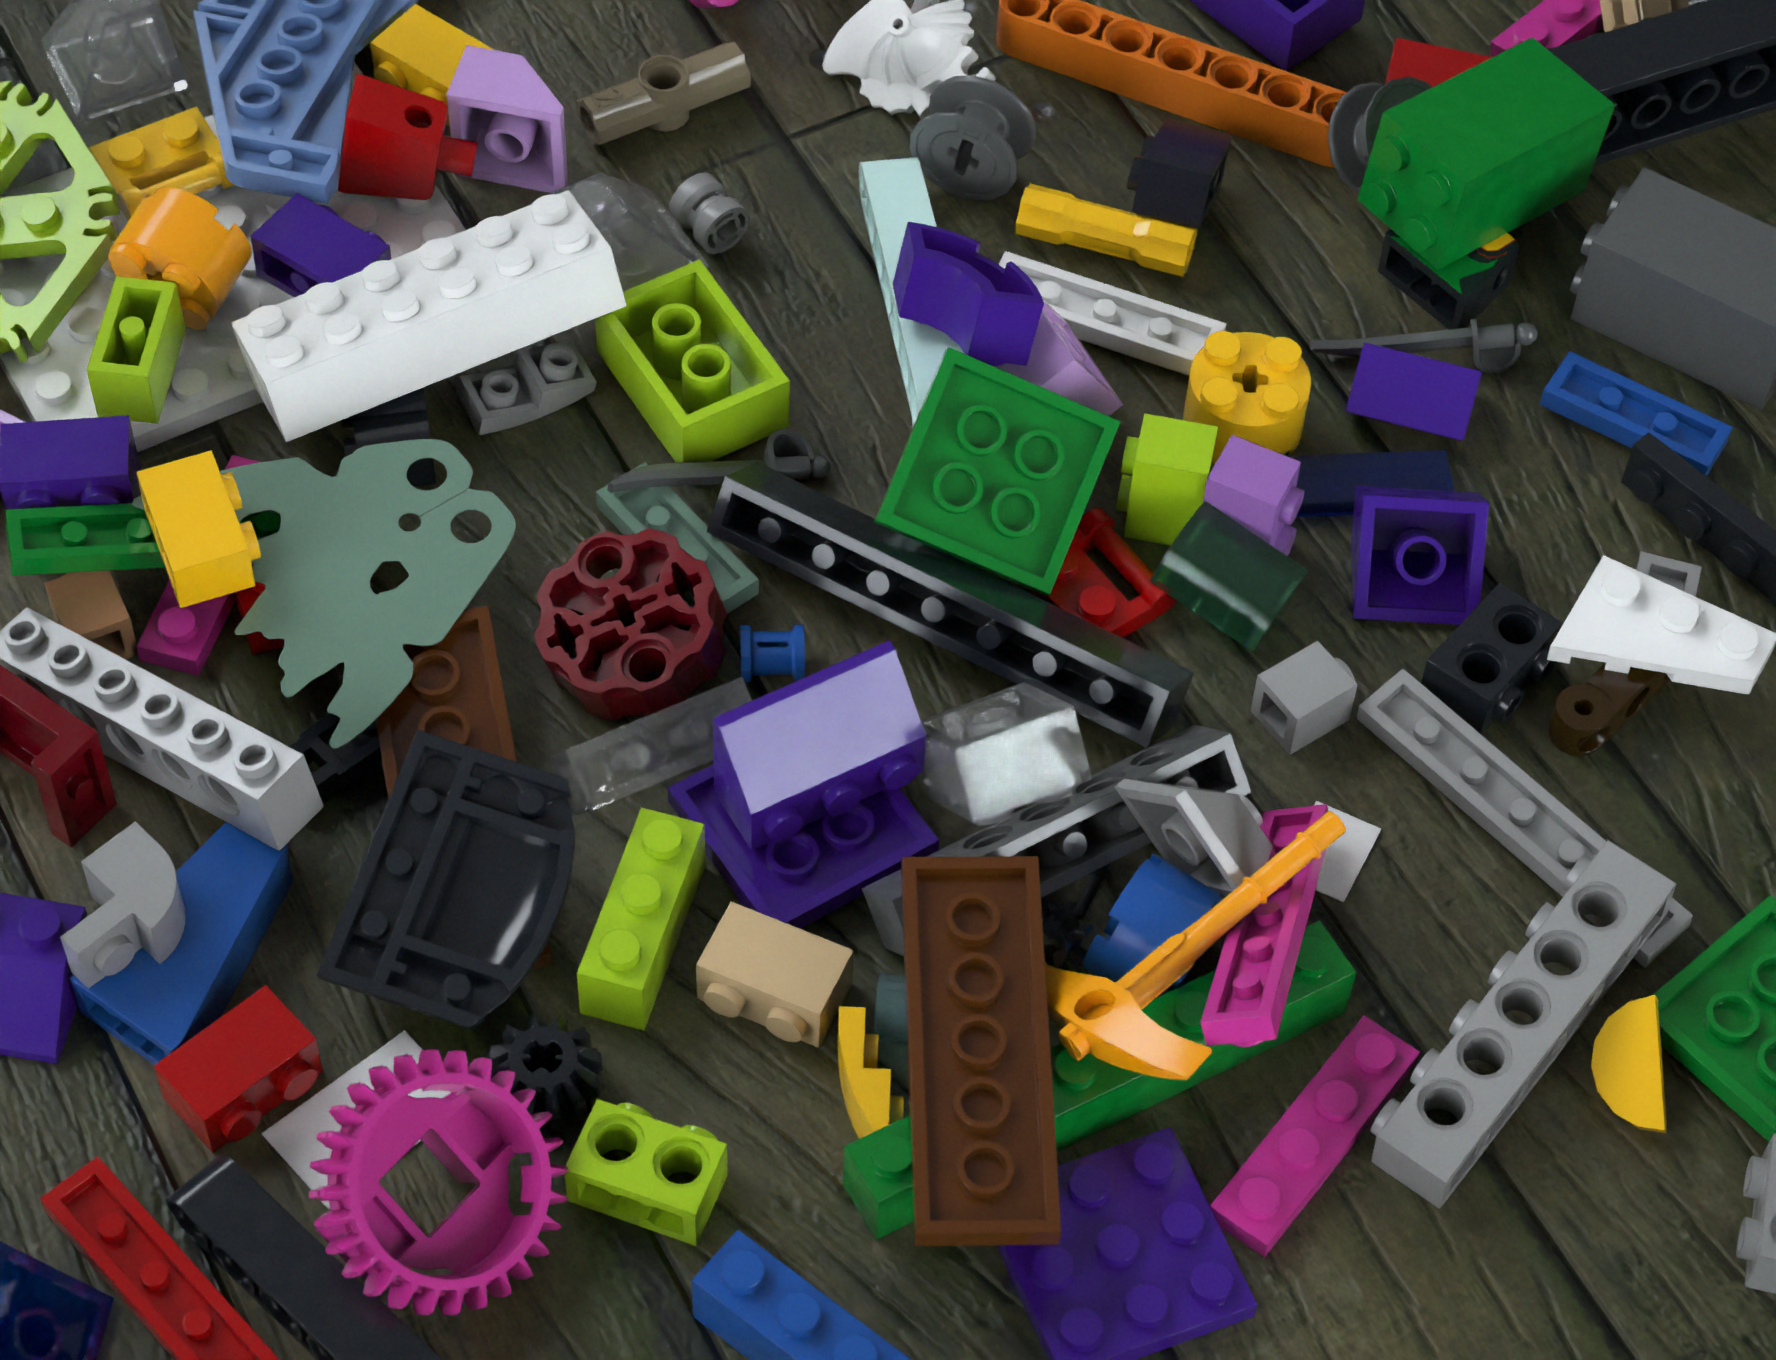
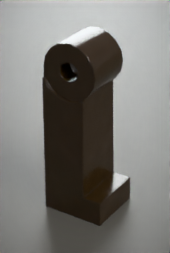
[1549,664,1670,757]

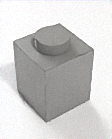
[1251,641,1358,755]

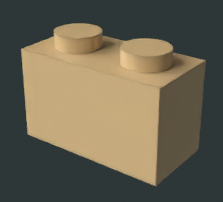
[696,901,854,1048]

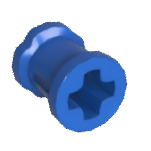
[740,624,805,682]

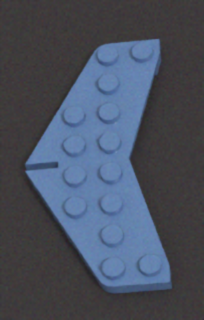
[193,0,420,204]

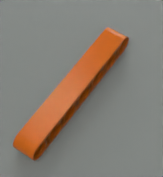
[996,0,1346,168]

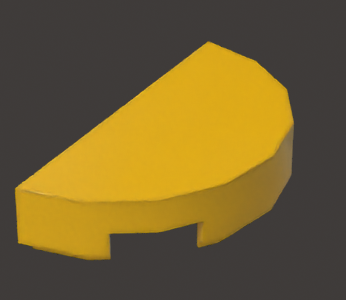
[1591,995,1667,1133]

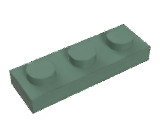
[596,462,759,614]

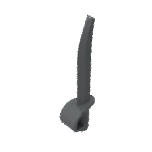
[1310,319,1537,373]
[607,429,831,493]

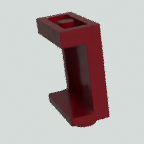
[0,665,117,848]

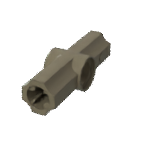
[576,41,751,146]

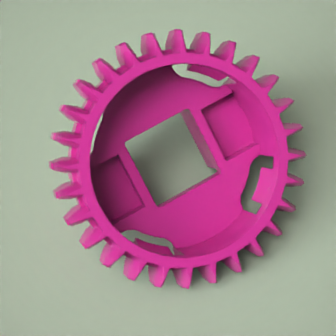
[309,1049,569,1316]

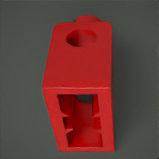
[338,74,478,200]

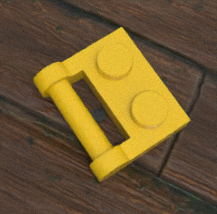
[89,106,235,221]

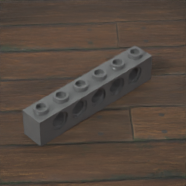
[861,725,1252,956]

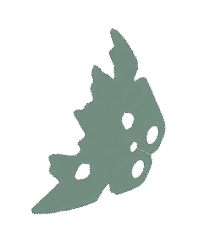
[132,439,516,749]

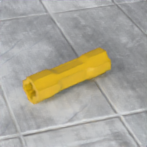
[1015,183,1197,277]

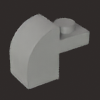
[60,821,186,989]

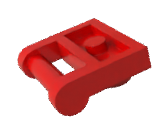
[1028,507,1179,638]

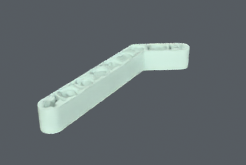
[859,157,963,427]

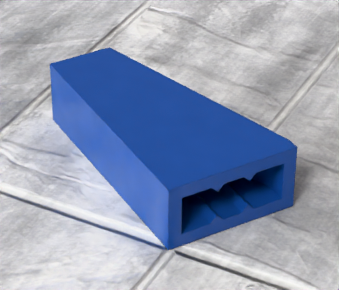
[69,822,293,1065]

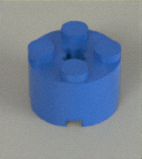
[1082,853,1224,998]

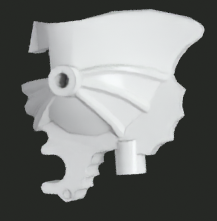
[823,0,996,119]

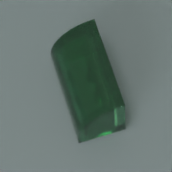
[1150,501,1309,652]

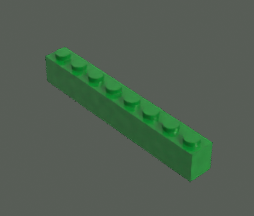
[843,920,1356,1240]

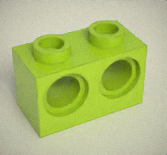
[564,1099,727,1246]

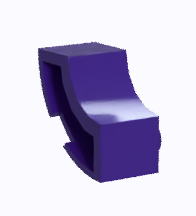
[893,222,1044,366]

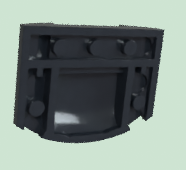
[317,730,575,1030]

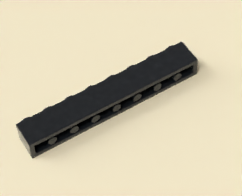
[707,462,1194,748]

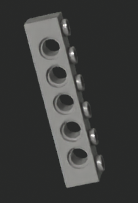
[0,607,324,851]
[1370,840,1677,1209]

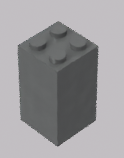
[1570,167,1776,410]

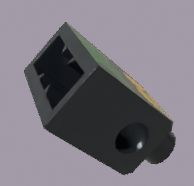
[1378,225,1523,330]

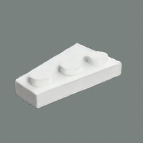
[1547,555,1776,695]

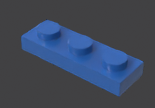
[1540,351,1733,476]

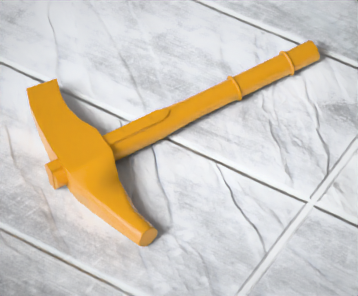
[1045,811,1346,1080]

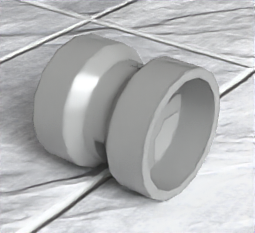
[669,172,750,254]

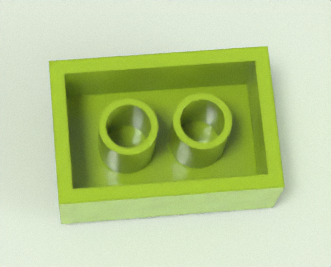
[595,259,790,463]

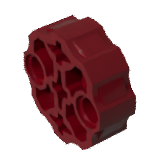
[534,528,727,722]

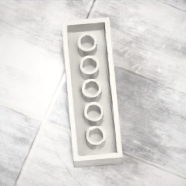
[231,190,626,442]

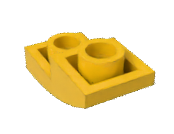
[838,1006,904,1139]

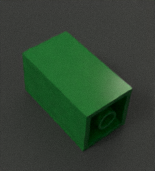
[1357,37,1615,270]

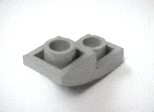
[456,340,597,435]

